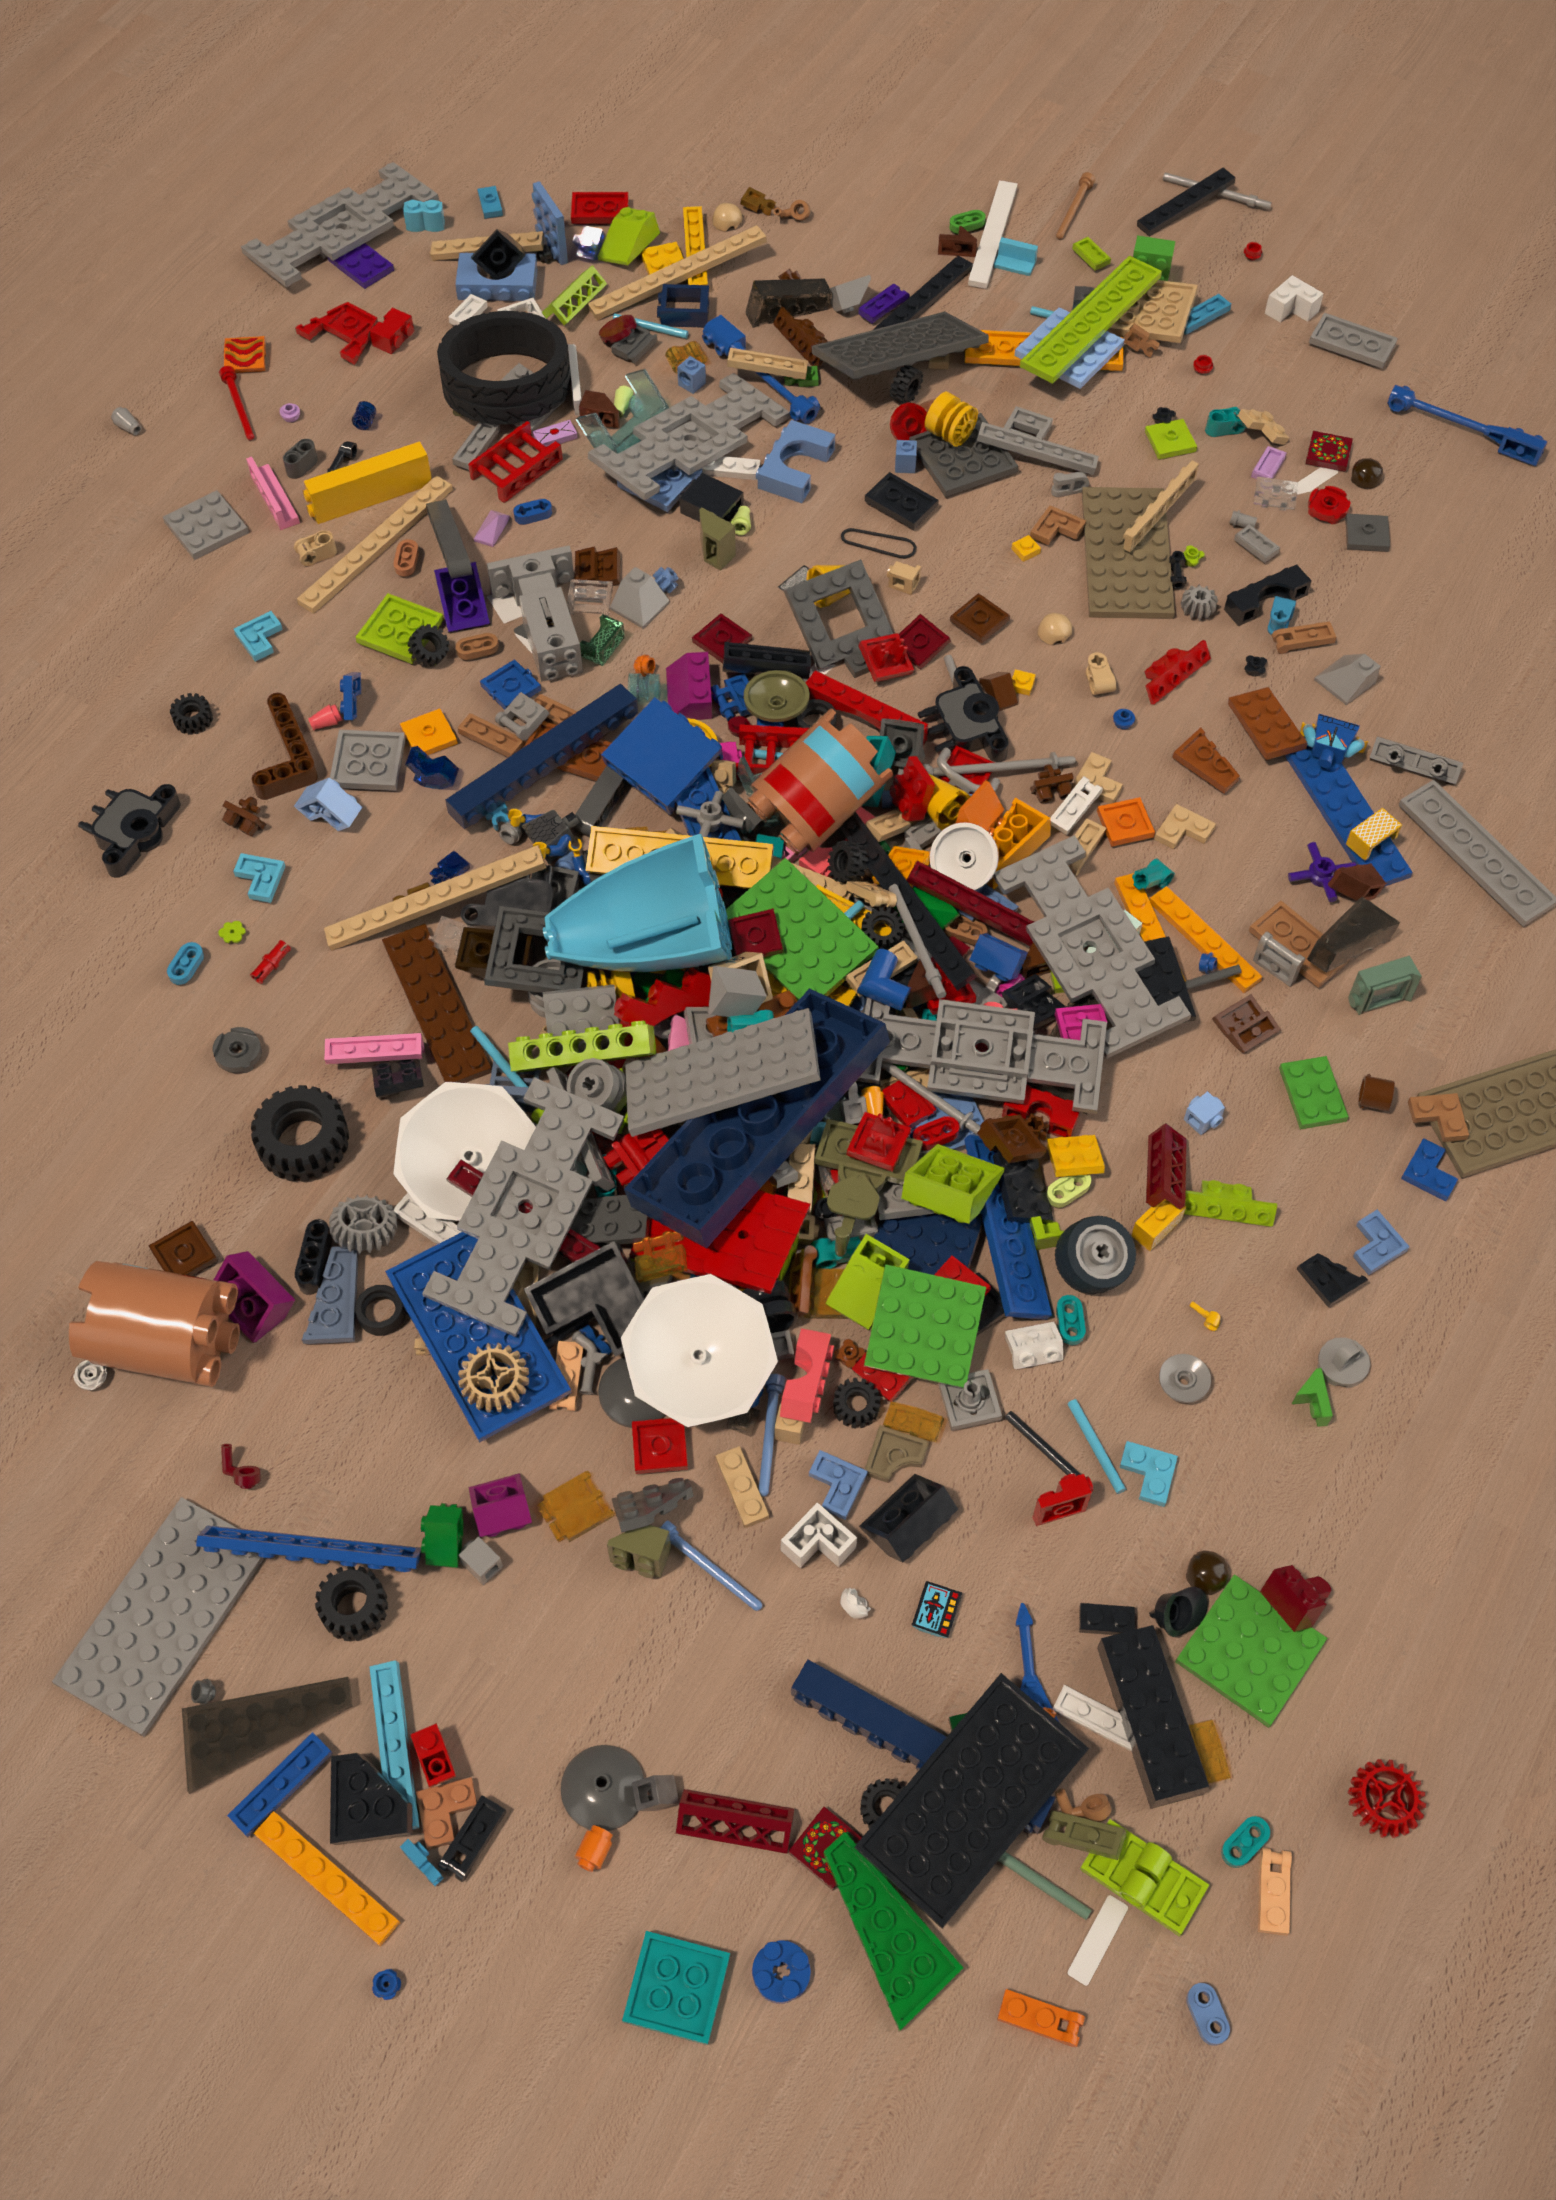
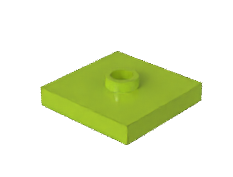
[1145,419,1197,460]

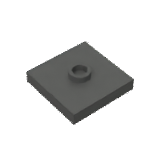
[1345,513,1390,552]

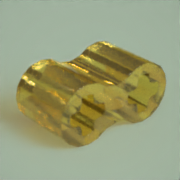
[665,341,707,373]

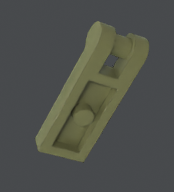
[1042,1811,1127,1860]

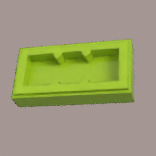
[1072,237,1111,271]

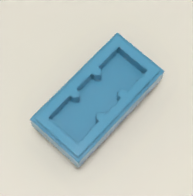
[477,186,503,219]

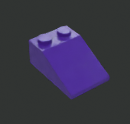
[434,562,490,633]

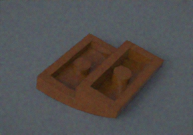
[575,546,620,587]
[1212,994,1281,1053]

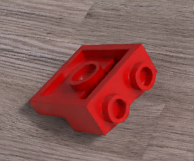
[889,756,936,821]
[1032,1474,1093,1526]

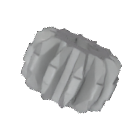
[1181,584,1218,621]

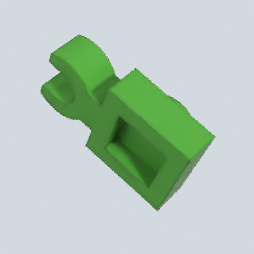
[784,366,818,387]

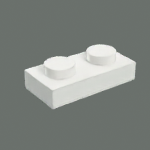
[448,294,488,325]

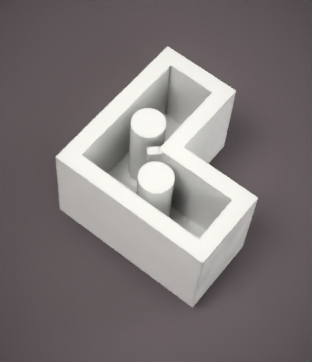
[1265,275,1324,322]
[781,1503,857,1568]

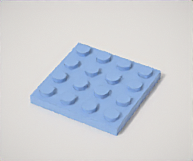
[1014,307,1125,389]

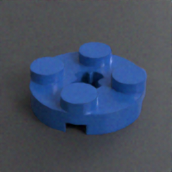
[752,1940,811,2004]

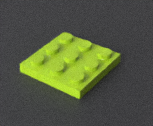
[355,593,444,664]

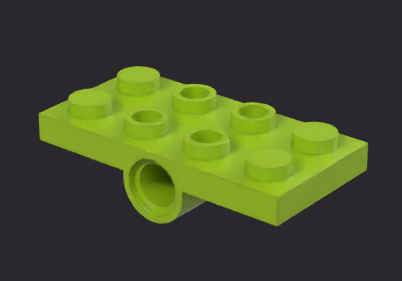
[1080,1819,1209,1937]

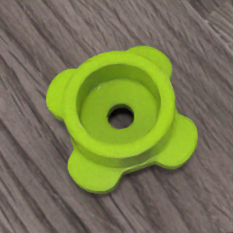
[1183,545,1204,567]

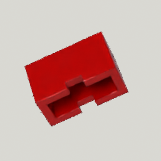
[370,307,414,355]

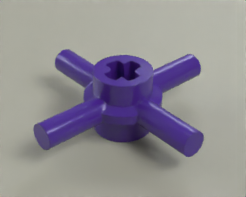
[1288,842,1356,902]

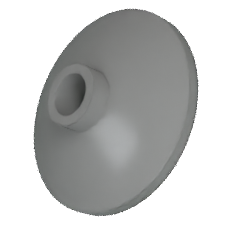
[1159,1354,1211,1403]

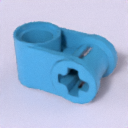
[1267,596,1296,635]

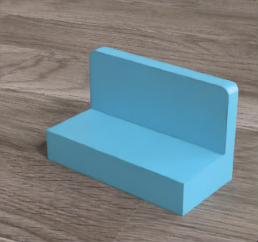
[994,237,1038,276]

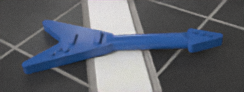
[1015,1603,1059,1722]

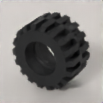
[315,1566,388,1641]

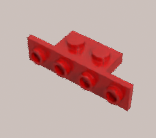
[1144,640,1211,705]

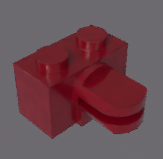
[1260,1565,1332,1632]

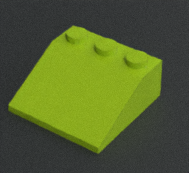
[901,1144,1004,1224]

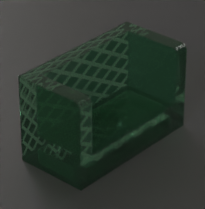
[580,614,625,666]

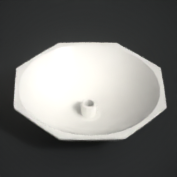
[393,1082,536,1221]
[621,1274,778,1427]

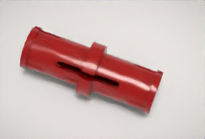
[250,940,291,984]

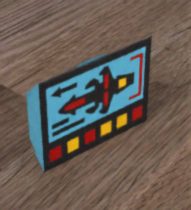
[912,1581,962,1638]

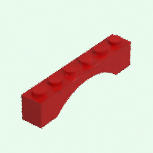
[806,670,928,745]

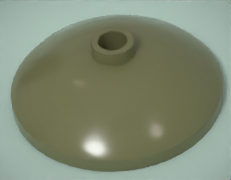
[744,670,809,722]

